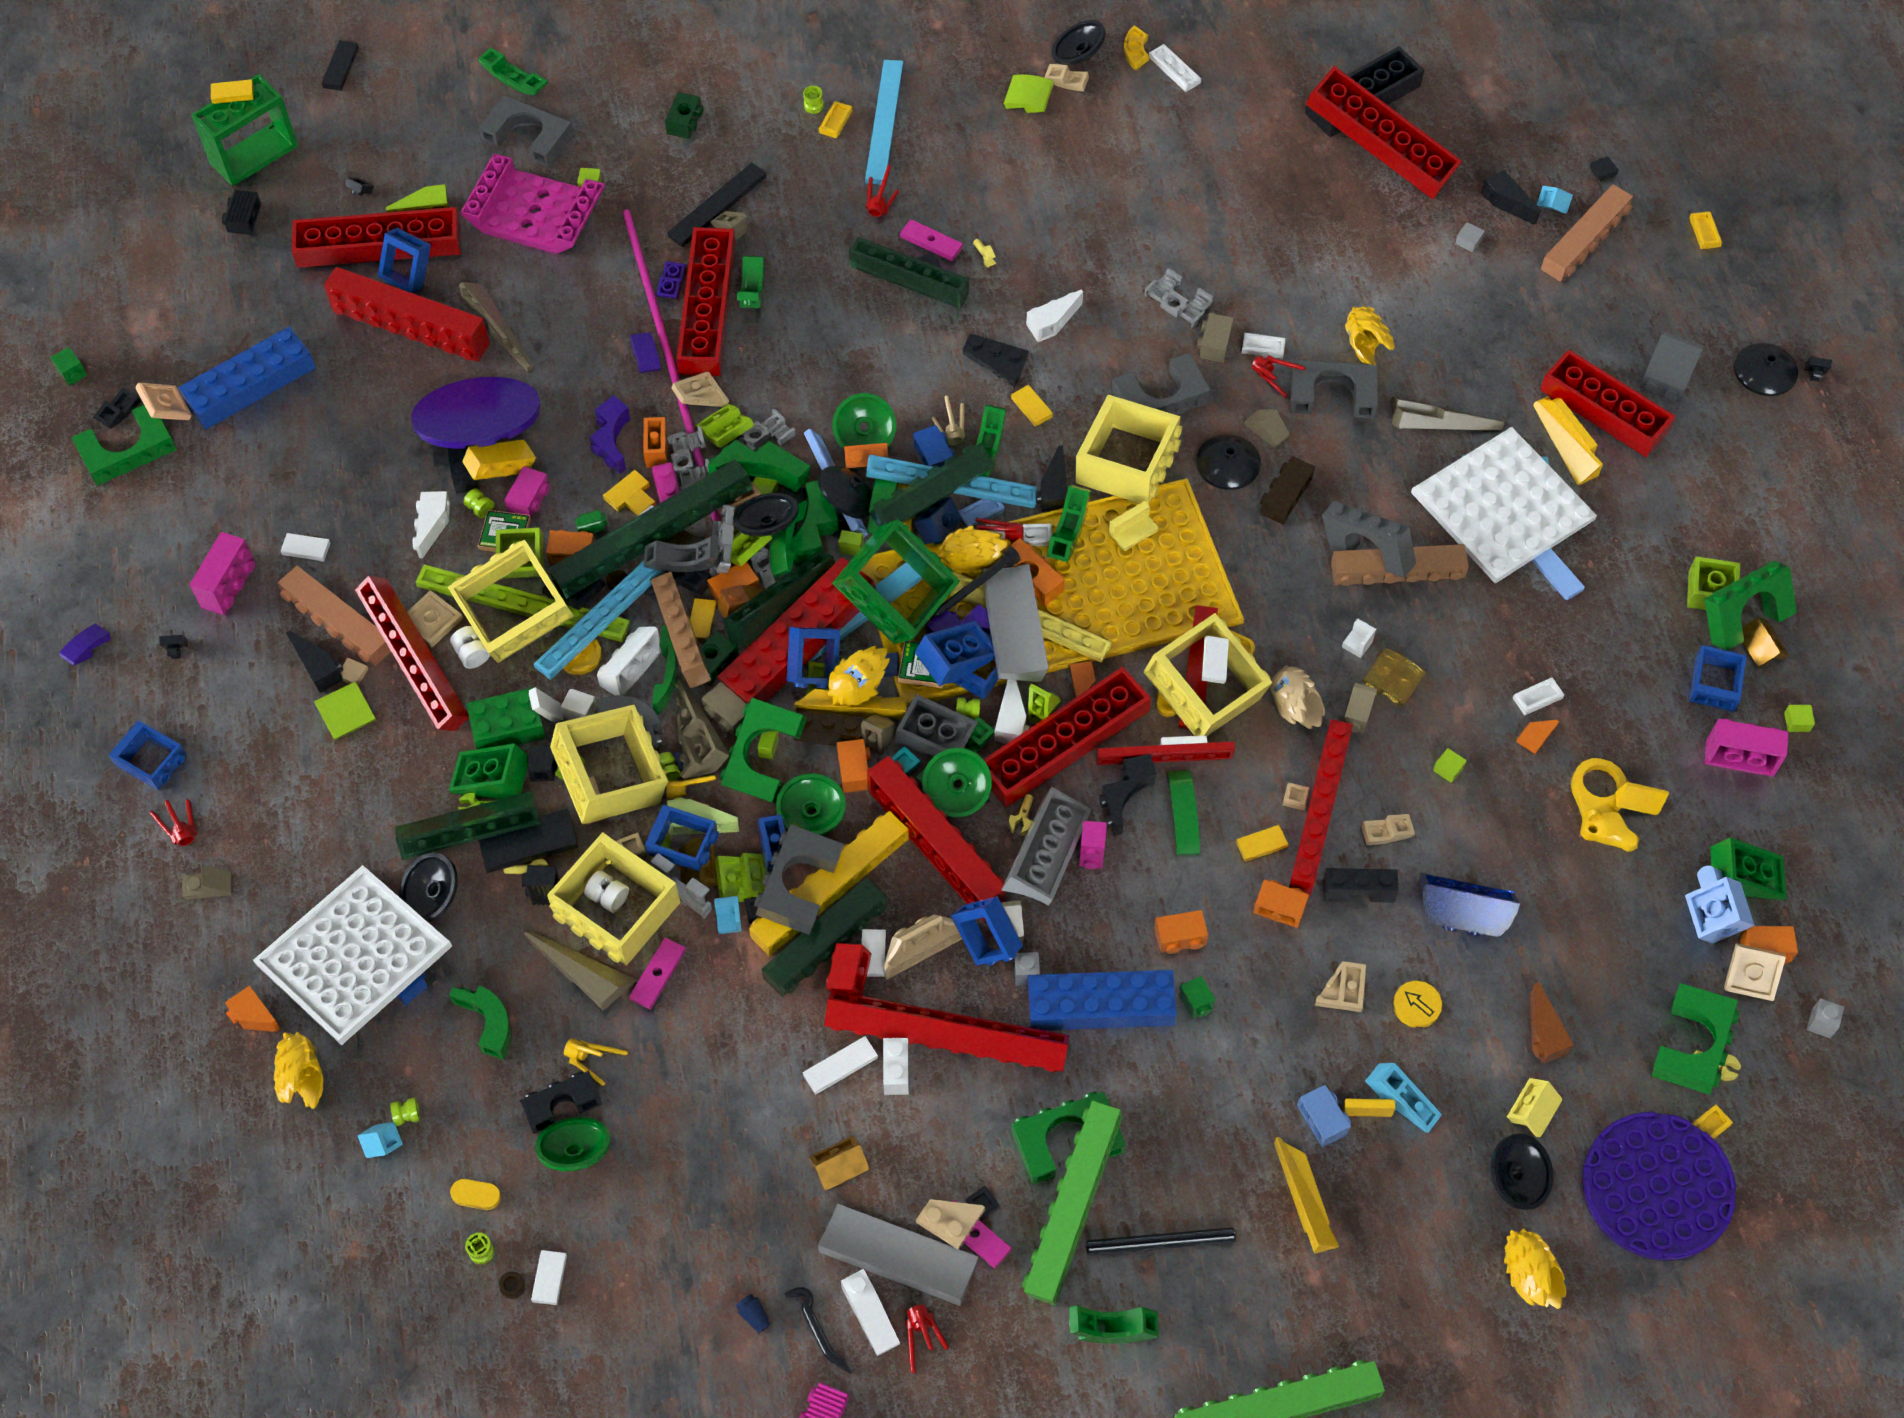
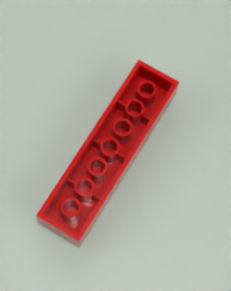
[1306,66,1462,199]
[292,207,461,268]
[677,227,736,376]
[324,267,490,362]
[717,557,877,704]
[983,667,1151,808]
[867,756,1007,923]

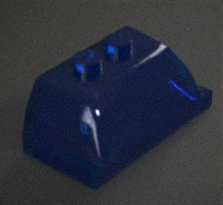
[1418,872,1520,937]

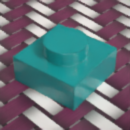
[891,746,920,776]

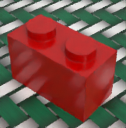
[826,943,872,996]

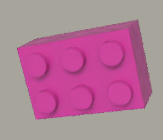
[189,532,255,616]
[1704,719,1788,777]

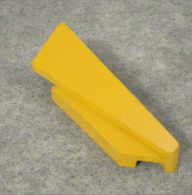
[1533,396,1603,485]
[793,689,907,720]
[1274,1137,1339,1254]

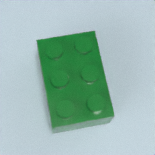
[466,687,546,749]

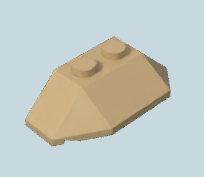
[883,915,962,980]

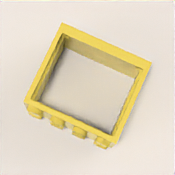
[1076,395,1182,505]
[448,539,574,663]
[1143,613,1272,736]
[550,705,668,824]

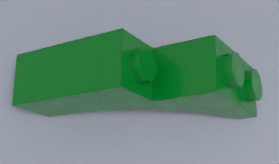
[708,440,811,492]
[789,480,839,565]

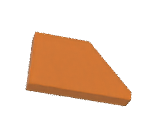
[1069,661,1096,698]
[1516,720,1559,754]

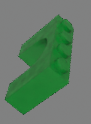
[71,405,177,486]
[1704,561,1797,651]
[720,698,807,804]
[1652,983,1741,1095]
[1011,1091,1126,1185]

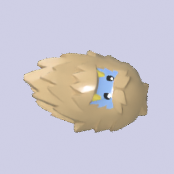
[1270,665,1325,729]

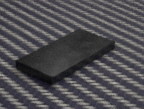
[477,809,578,873]

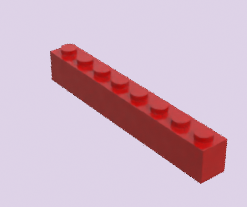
[355,576,469,731]
[1289,719,1353,896]

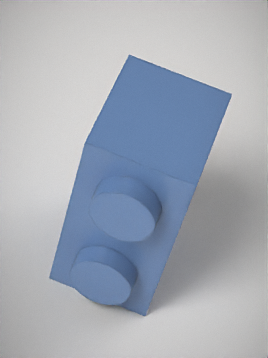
[1297,1085,1351,1147]

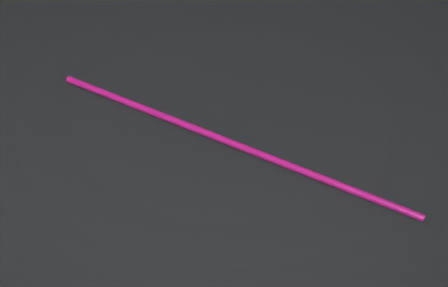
[622,209,735,568]

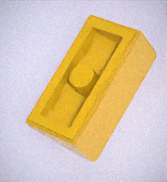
[1615,782,1669,815]

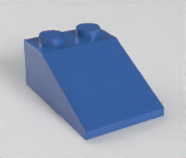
[915,621,995,686]

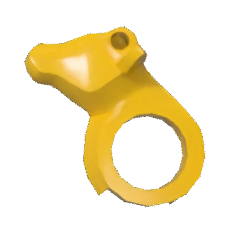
[1571,758,1639,852]

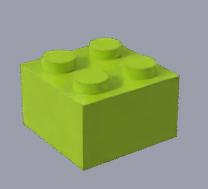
[495,528,545,579]
[1687,556,1740,610]

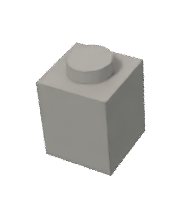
[1014,952,1040,986]
[1806,998,1844,1038]

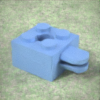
[1685,866,1755,944]

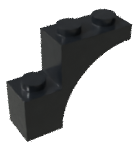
[528,720,568,782]
[1099,754,1156,836]

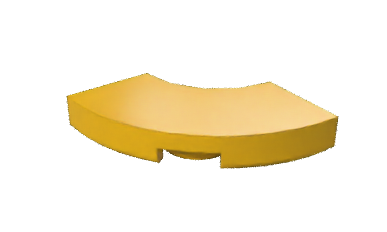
[1124,25,1149,70]

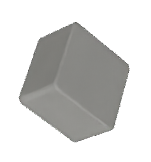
[1455,222,1485,252]

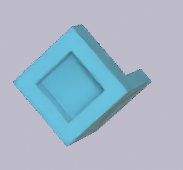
[1537,186,1573,214]
[714,896,742,934]
[357,1122,403,1158]

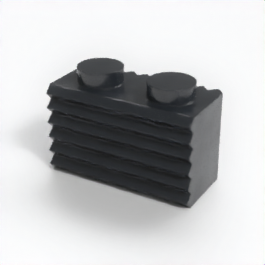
[222,189,261,235]
[522,865,560,906]

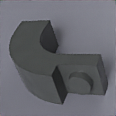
[644,537,719,572]
[597,695,663,753]

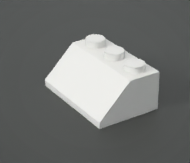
[597,627,661,695]

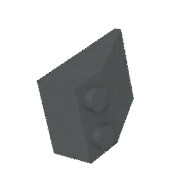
[1639,332,1704,403]
[895,694,978,756]

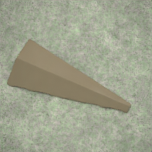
[459,282,534,372]
[1391,396,1504,430]
[675,679,730,779]
[524,930,638,1011]

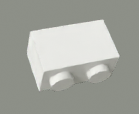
[883,1038,909,1095]

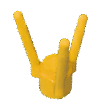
[666,775,716,806]
[564,1038,628,1086]

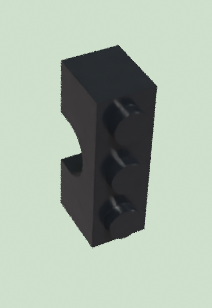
[1323,868,1399,903]
[519,1071,602,1134]

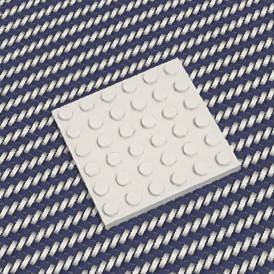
[1411,427,1597,584]
[253,865,452,1045]

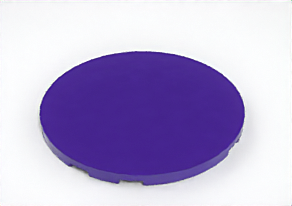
[411,377,541,449]
[1582,1112,1736,1261]

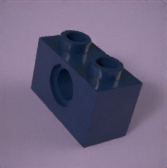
[914,497,961,545]

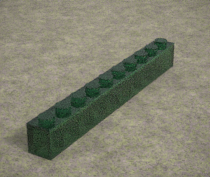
[548,459,753,599]

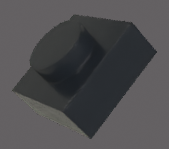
[345,178,374,196]

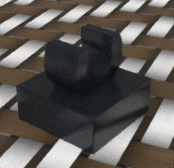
[1804,356,1832,382]
[680,570,711,595]
[159,634,188,659]

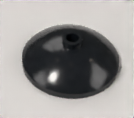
[1052,20,1106,65]
[1734,343,1798,396]
[1196,434,1261,490]
[818,466,873,519]
[733,493,799,537]
[399,852,458,922]
[1491,1134,1553,1210]

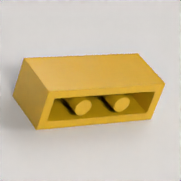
[463,440,536,480]

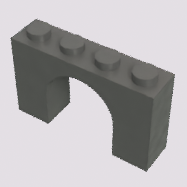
[478,95,574,168]
[1112,352,1211,415]
[1290,360,1378,419]
[1322,501,1416,578]
[754,824,844,935]

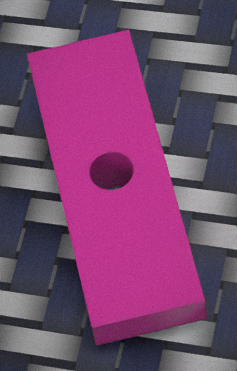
[900,219,963,261]
[629,938,686,1010]
[952,1199,1012,1269]

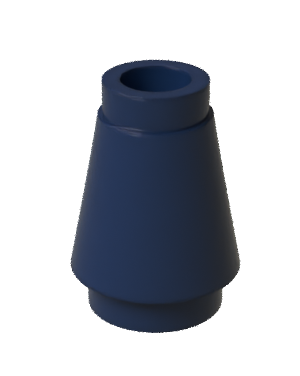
[736,1293,771,1334]

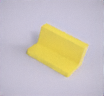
[1109,501,1158,551]
[1507,1078,1562,1137]

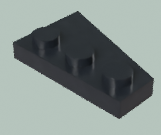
[963,333,1029,387]

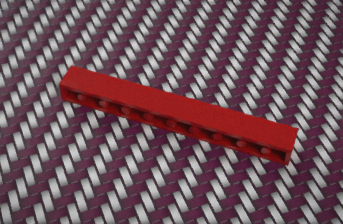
[824,990,1070,1072]

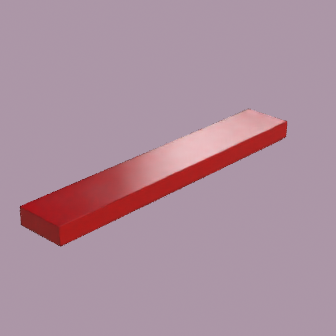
[1178,605,1218,730]
[1096,742,1235,766]

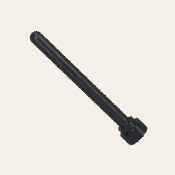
[933,546,1021,617]

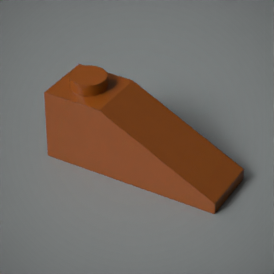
[718,585,788,623]
[1530,982,1574,1064]

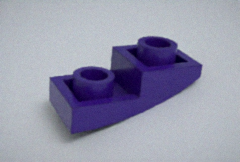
[656,261,687,299]
[630,332,661,374]
[59,623,110,666]

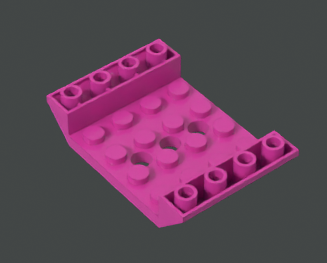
[460,153,605,254]

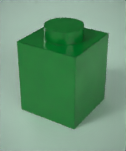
[50,347,87,386]
[1178,976,1216,1019]

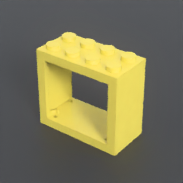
[547,832,680,966]

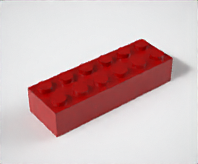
[1540,349,1676,458]

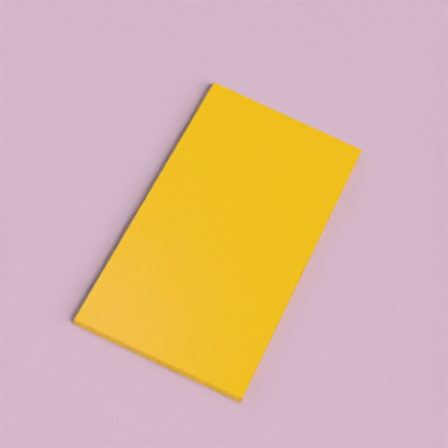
[861,478,1244,708]

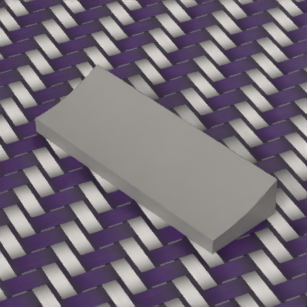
[981,564,1048,682]
[1001,787,1091,906]
[818,1204,978,1306]

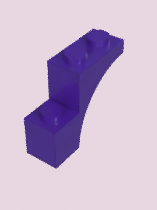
[589,395,630,474]
[926,604,991,635]

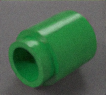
[574,509,608,534]

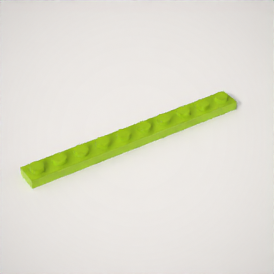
[416,564,631,643]

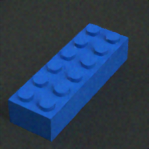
[178,326,316,430]
[1028,970,1177,1030]

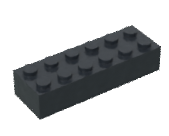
[1305,46,1424,137]

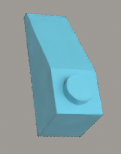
[1365,1063,1442,1133]

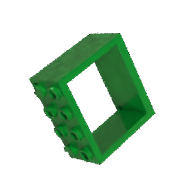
[191,74,299,187]
[832,519,960,645]

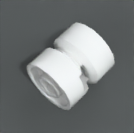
[450,626,490,669]
[584,870,629,913]

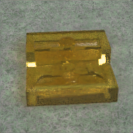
[1362,648,1426,707]

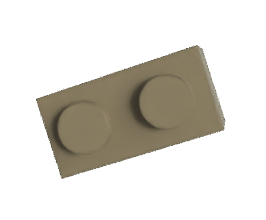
[1197,313,1234,363]
[701,682,746,737]

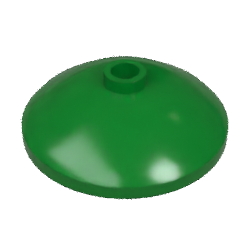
[832,393,896,450]
[922,748,992,818]
[776,773,846,836]
[535,1117,611,1172]

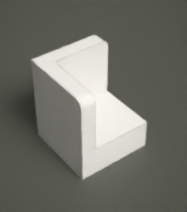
[1342,619,1376,658]
[561,689,598,720]

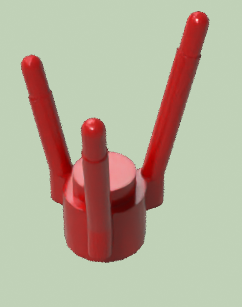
[865,165,899,217]
[1252,355,1306,398]
[975,518,1024,547]
[150,799,198,846]
[905,1305,949,1374]

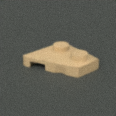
[671,371,729,407]
[1315,961,1366,1012]
[916,1199,985,1250]

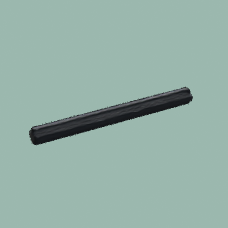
[1086,1227,1236,1255]

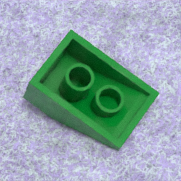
[449,744,529,800]
[1710,837,1787,900]

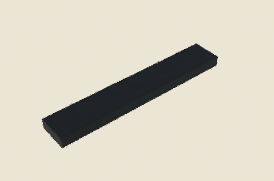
[667,162,766,247]

